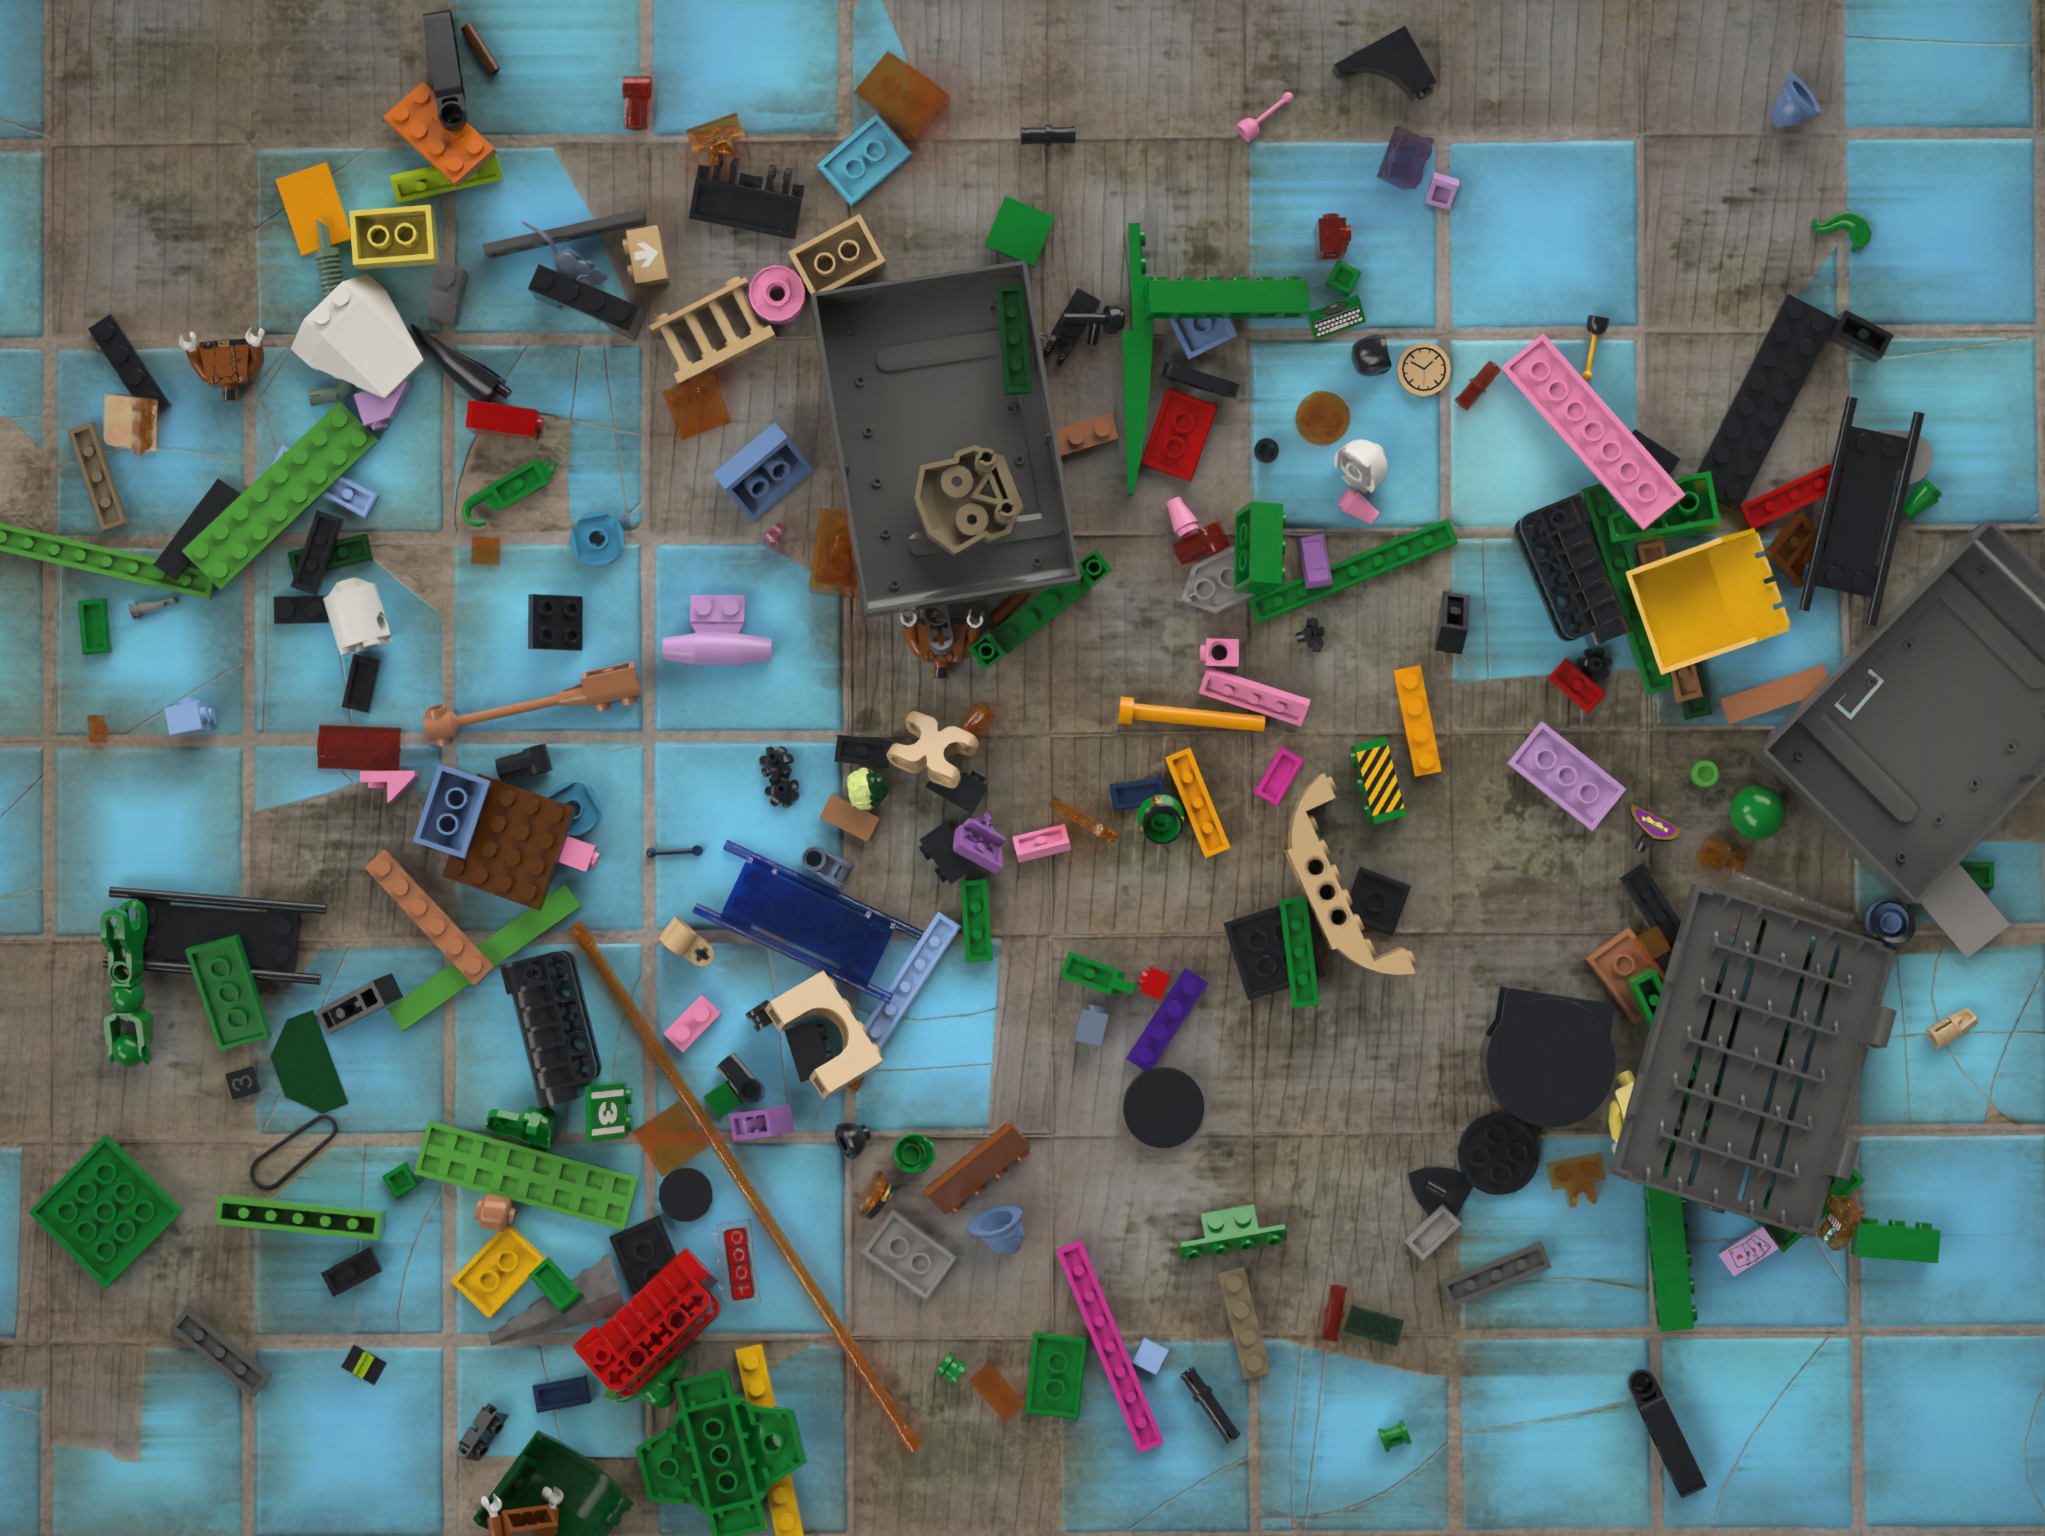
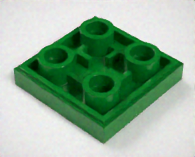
[984,196,1055,268]

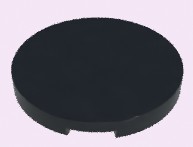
[1123,1067,1204,1148]
[1457,1113,1539,1195]

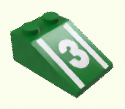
[585,1082,633,1142]

